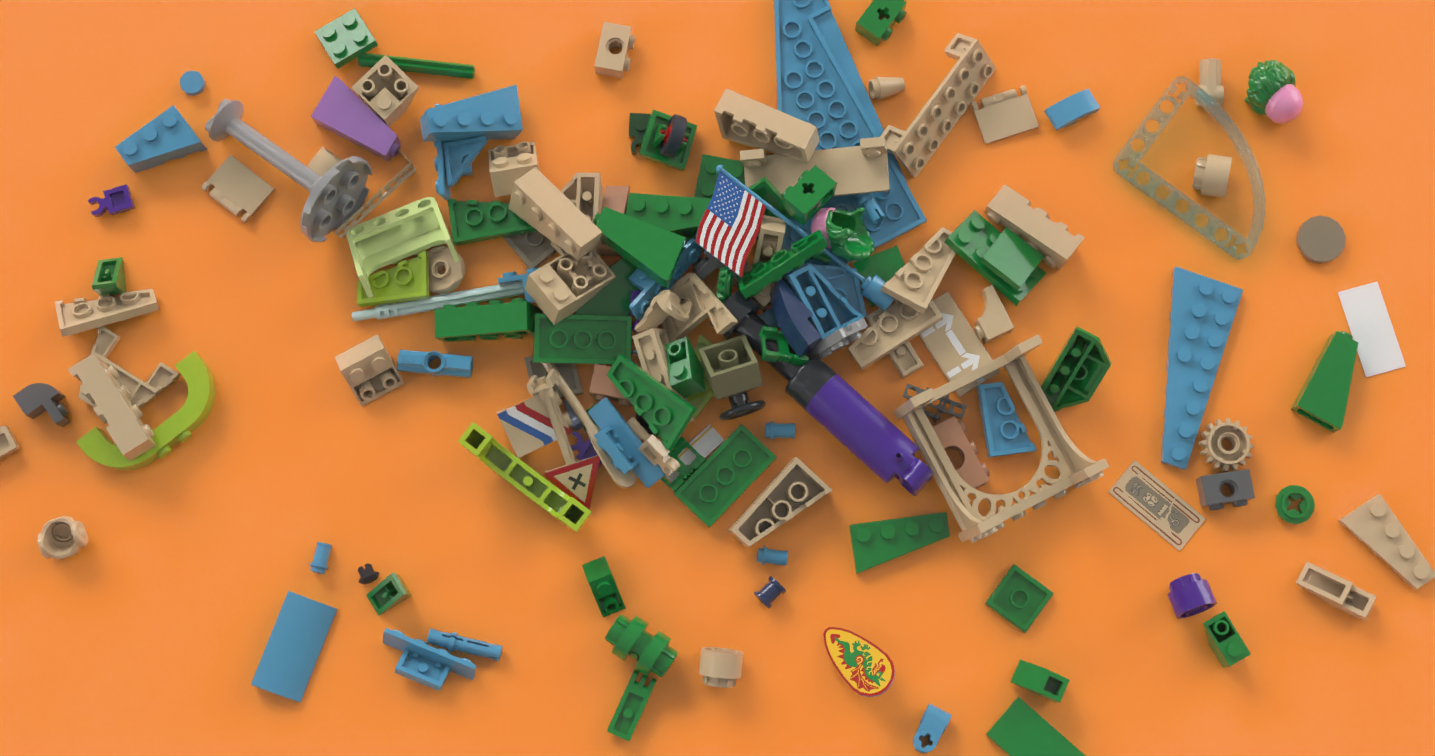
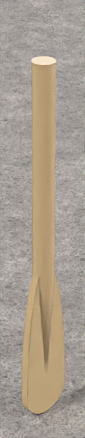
[542,363,636,488]

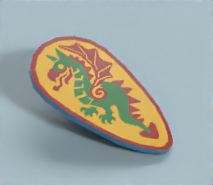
[823,627,895,697]

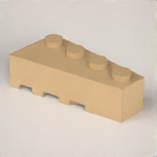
[714,88,820,163]
[509,167,602,260]
[984,184,1085,270]
[68,353,156,461]
[728,457,832,547]

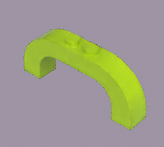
[76,351,215,470]
[458,422,592,533]

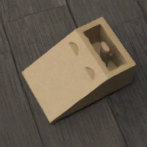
[525,249,616,325]

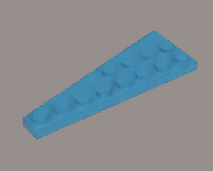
[1161,267,1243,470]

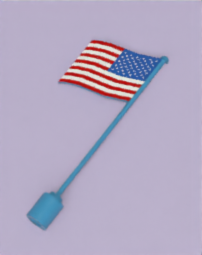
[695,165,895,311]

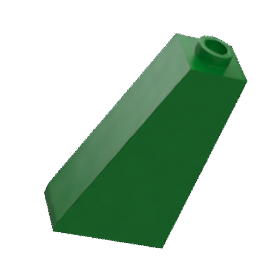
[593,206,686,288]
[1291,331,1359,433]

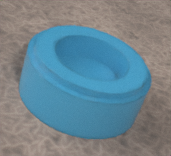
[180,71,205,96]

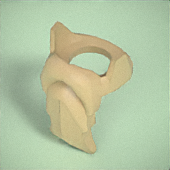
[635,290,694,332]

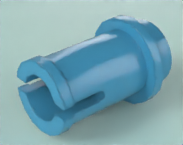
[765,421,795,440]
[309,542,332,574]
[757,546,788,566]

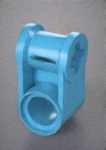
[913,703,952,753]

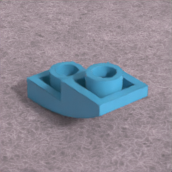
[1044,89,1100,131]

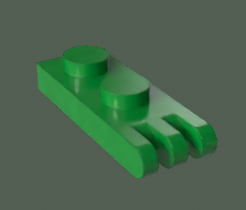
[607,670,657,742]

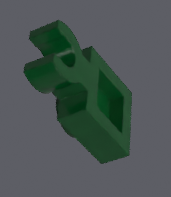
[629,113,650,155]

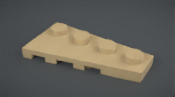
[880,227,956,313]
[54,289,159,337]
[1338,493,1435,590]

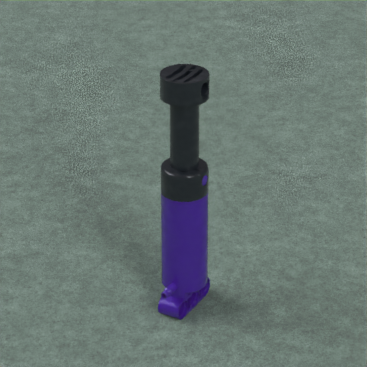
[710,289,933,497]

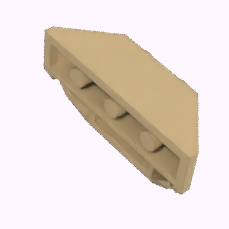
[551,173,604,256]

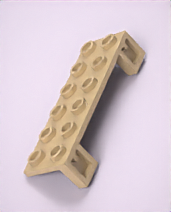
[880,33,996,178]
[740,137,890,196]

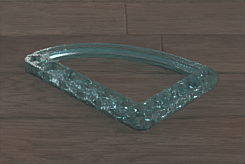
[1112,76,1266,260]

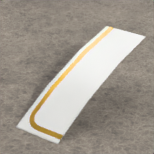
[663,424,724,483]

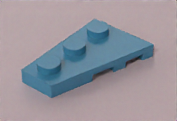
[976,382,1037,458]

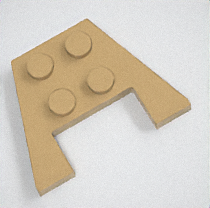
[661,273,738,343]
[78,326,181,409]

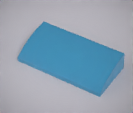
[251,591,338,702]

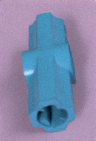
[397,350,473,378]

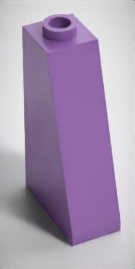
[311,76,401,162]

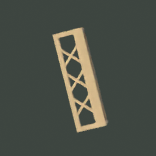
[632,328,694,423]

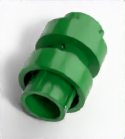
[604,614,678,677]

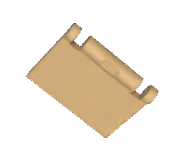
[971,85,1039,145]
[201,154,275,223]

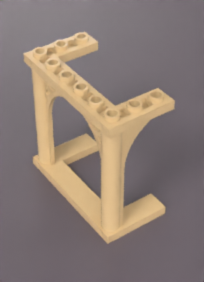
[893,334,1110,543]

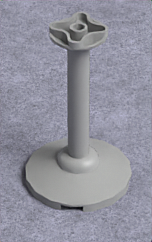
[205,99,372,242]

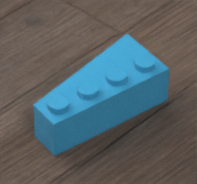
[420,84,523,142]

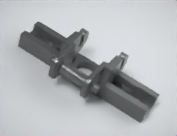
[902,384,967,423]

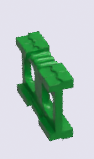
[759,326,809,366]
[661,436,706,493]

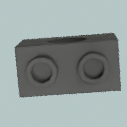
[1196,469,1255,511]

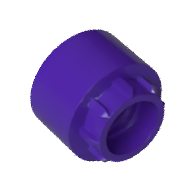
[1167,573,1217,619]

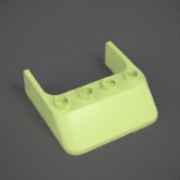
[346,197,460,298]

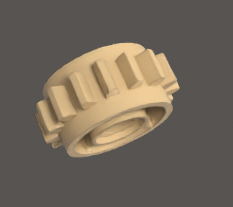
[1198,418,1254,472]

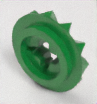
[716,266,733,304]
[1274,485,1315,524]

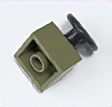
[698,335,766,421]

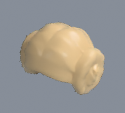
[37,516,89,560]

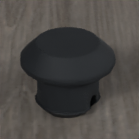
[358,563,379,585]

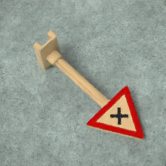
[526,369,600,510]

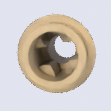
[868,77,905,100]

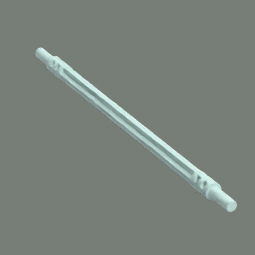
[352,265,612,322]

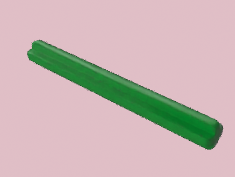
[358,53,475,79]

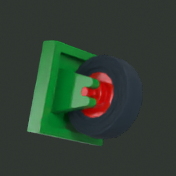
[638,110,698,171]

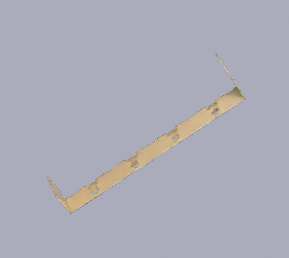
[330,148,416,238]

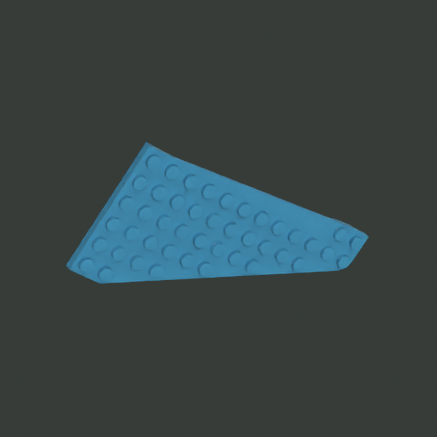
[774,0,927,267]

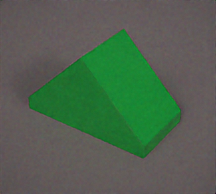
[92,257,126,296]
[366,572,412,616]

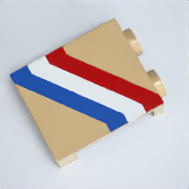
[497,390,573,458]

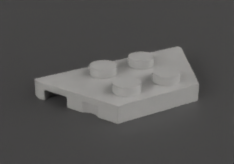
[806,318,868,359]

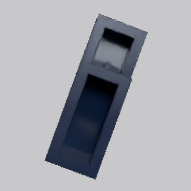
[770,279,822,358]

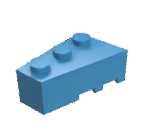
[115,105,208,173]
[782,264,864,341]

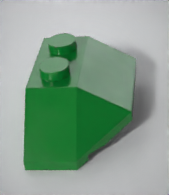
[1041,326,1112,412]

